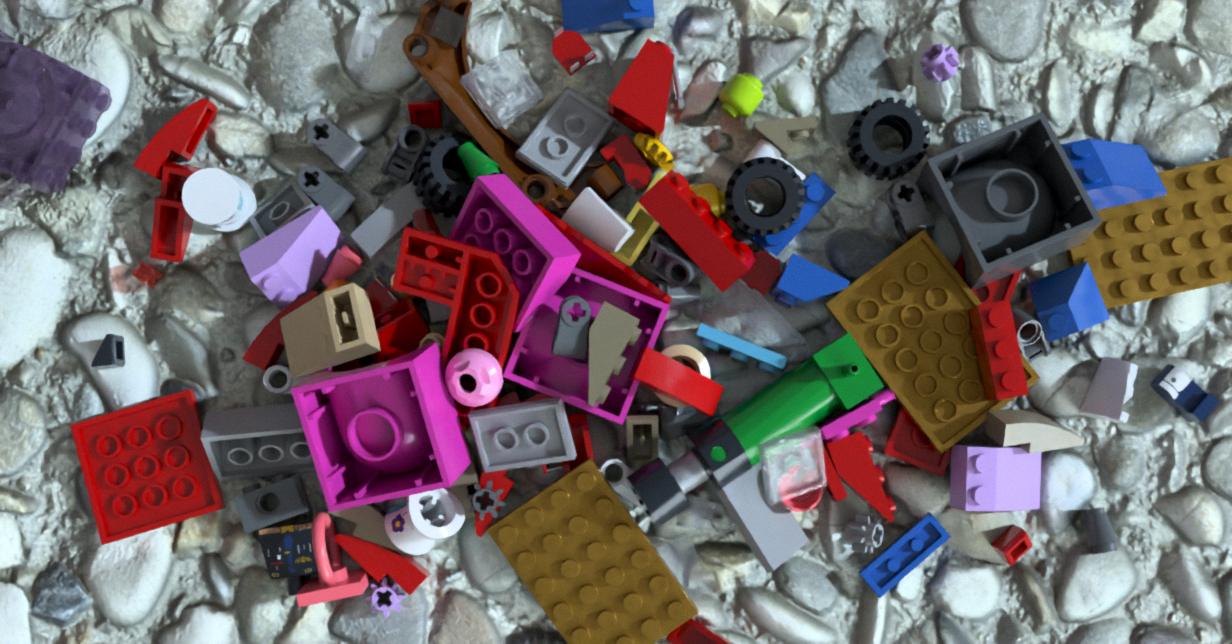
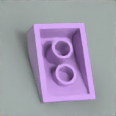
[239,205,348,310]
[949,444,1041,512]

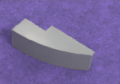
[350,181,433,260]

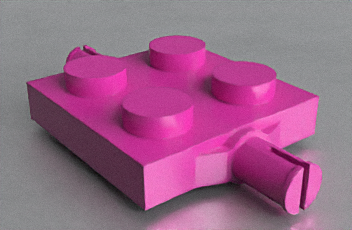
[796,387,896,449]

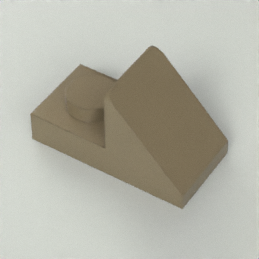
[751,116,817,160]

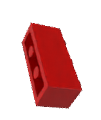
[968,300,1029,401]

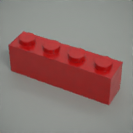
[638,169,756,292]

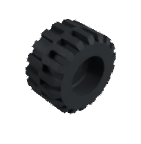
[847,98,930,181]
[412,133,490,219]
[725,157,805,236]

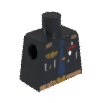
[257,522,318,596]

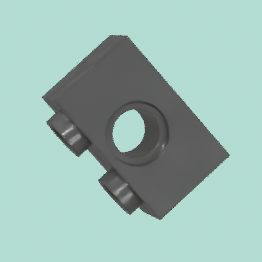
[234,472,312,534]

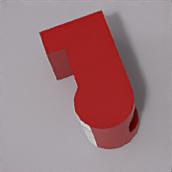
[600,133,651,193]

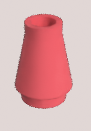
[321,244,365,285]

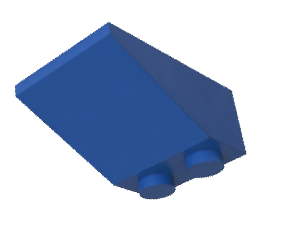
[561,0,655,34]
[1061,138,1167,210]

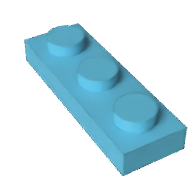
[696,323,789,375]

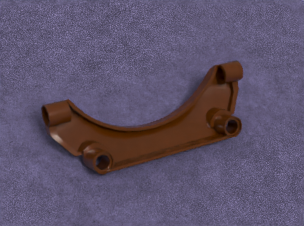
[402,0,625,210]

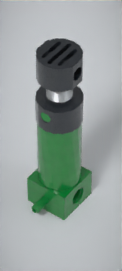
[625,332,884,527]

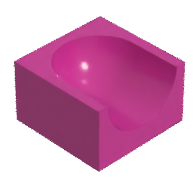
[291,342,472,512]

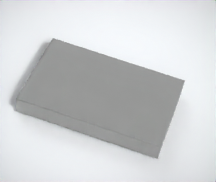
[515,87,617,190]
[468,397,577,473]
[716,462,809,573]

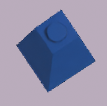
[1027,261,1110,342]

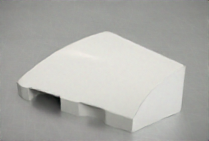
[561,187,636,252]
[1079,357,1138,423]

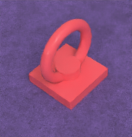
[296,512,373,607]

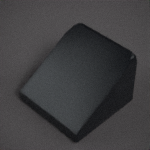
[91,334,125,368]

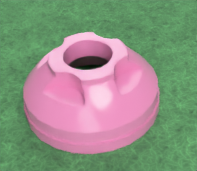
[445,348,503,407]

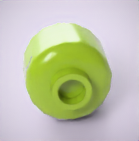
[718,72,764,119]

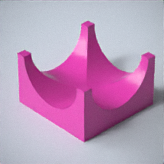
[503,267,670,425]

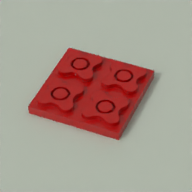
[70,389,226,545]

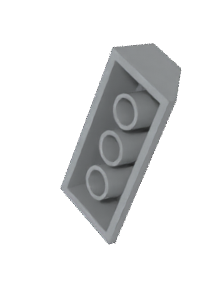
[200,403,316,481]

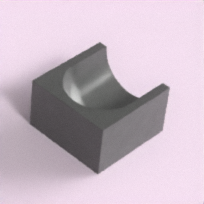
[916,111,1103,291]

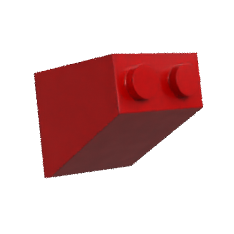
[608,39,674,143]

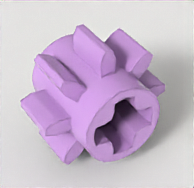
[920,43,960,82]
[365,576,407,618]

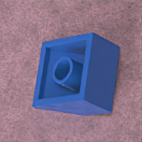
[770,254,850,309]

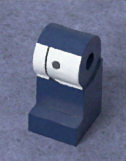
[1151,364,1220,422]

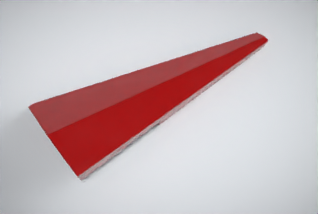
[535,203,673,305]

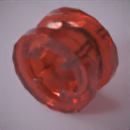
[130,260,163,288]

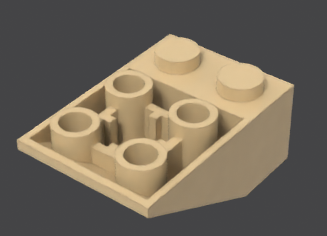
[280,283,381,379]

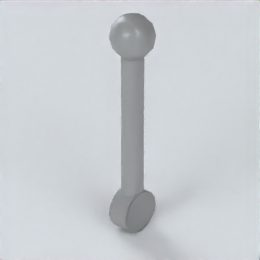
[671,48,685,110]

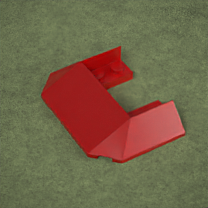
[377,226,521,430]

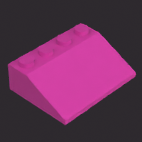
[448,174,581,332]

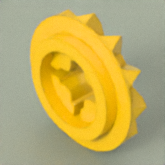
[633,133,675,172]

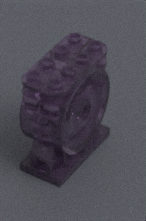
[0,29,112,194]

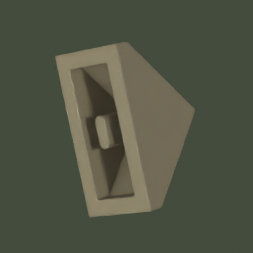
[626,415,658,464]

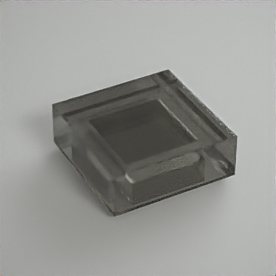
[428,5,469,47]

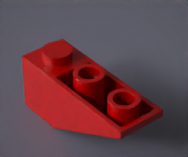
[823,431,896,522]

